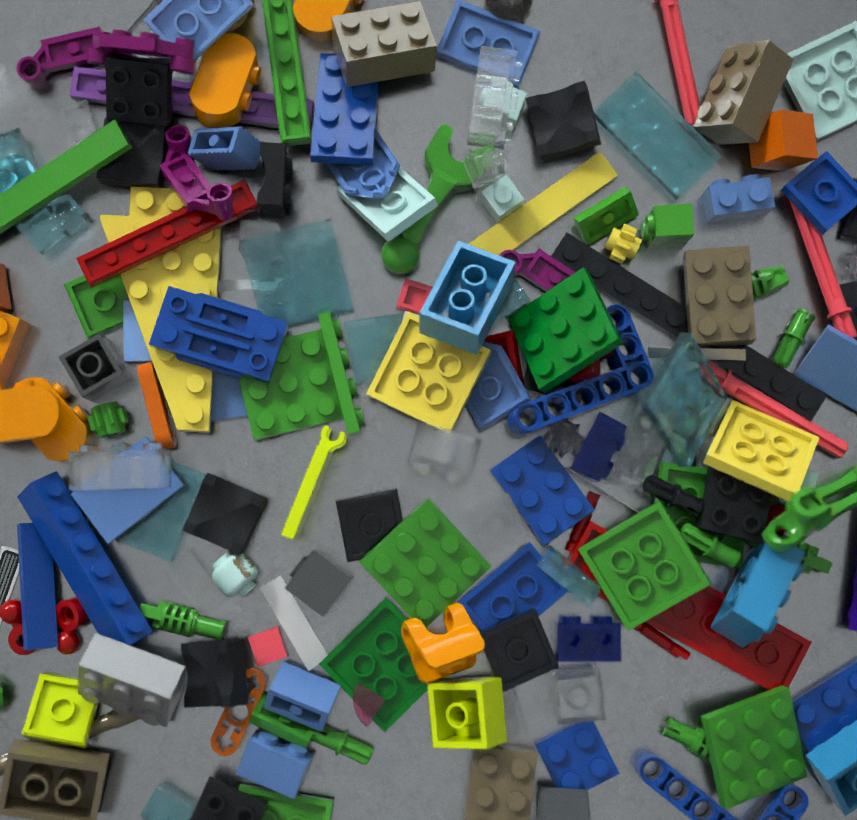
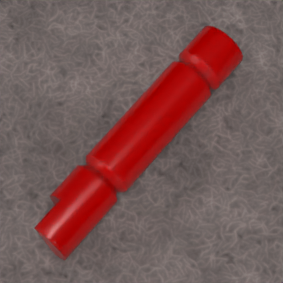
[564,491,600,553]
[633,622,691,660]

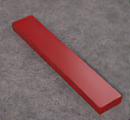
[76,179,259,288]

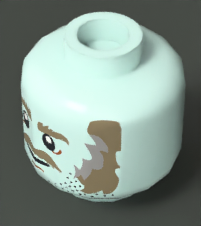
[212,551,258,598]

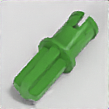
[772,308,816,368]
[680,523,741,569]
[310,726,373,765]

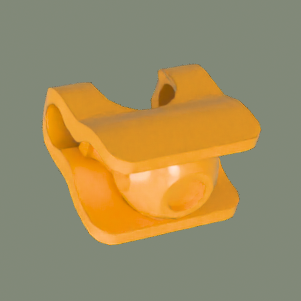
[401,603,485,684]

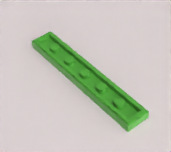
[262,0,312,147]
[0,120,133,234]

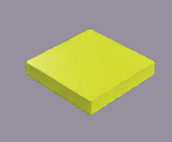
[22,673,99,748]

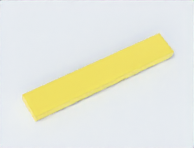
[469,151,618,255]

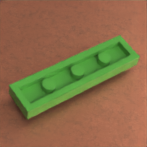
[318,311,365,436]

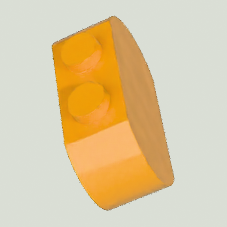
[293,0,363,43]
[189,33,261,128]
[13,377,94,463]
[0,381,63,444]

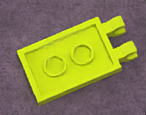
[281,425,347,540]

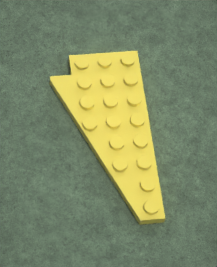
[100,186,222,433]

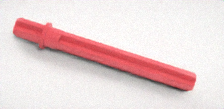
[657,0,700,128]
[789,200,857,339]
[696,360,848,458]

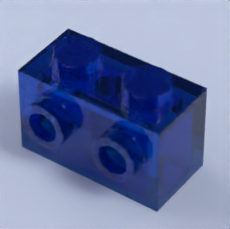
[568,412,629,483]
[555,616,621,662]

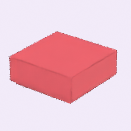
[396,278,433,315]
[248,626,288,667]

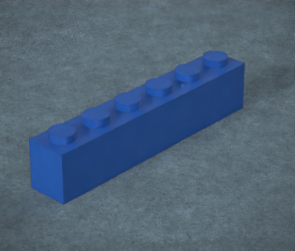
[17,471,153,646]

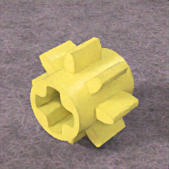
[605,223,642,264]

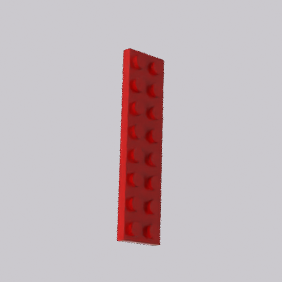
[560,521,812,690]

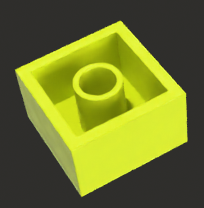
[427,677,507,749]

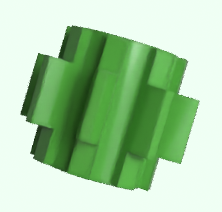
[87,401,129,439]

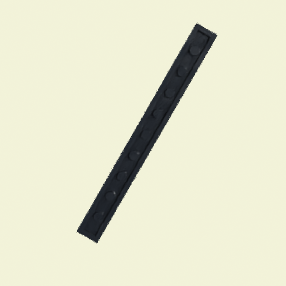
[552,232,827,421]

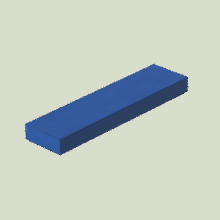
[17,523,58,651]

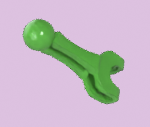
[381,123,492,274]
[762,466,857,553]

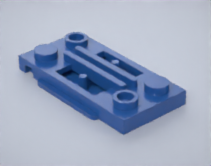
[149,286,288,383]

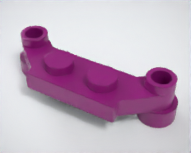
[16,27,133,87]
[87,29,195,74]
[159,125,234,220]
[499,248,575,292]

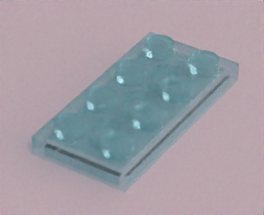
[594,71,722,200]

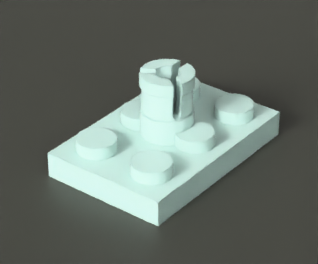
[336,168,438,242]

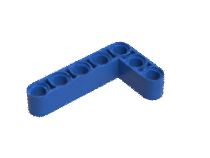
[507,304,654,436]
[635,752,809,820]

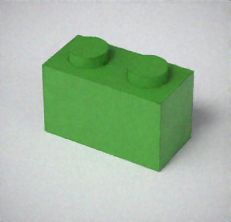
[641,204,694,249]

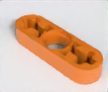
[137,361,176,451]
[211,668,267,756]

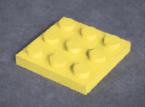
[366,311,492,435]
[703,400,820,501]

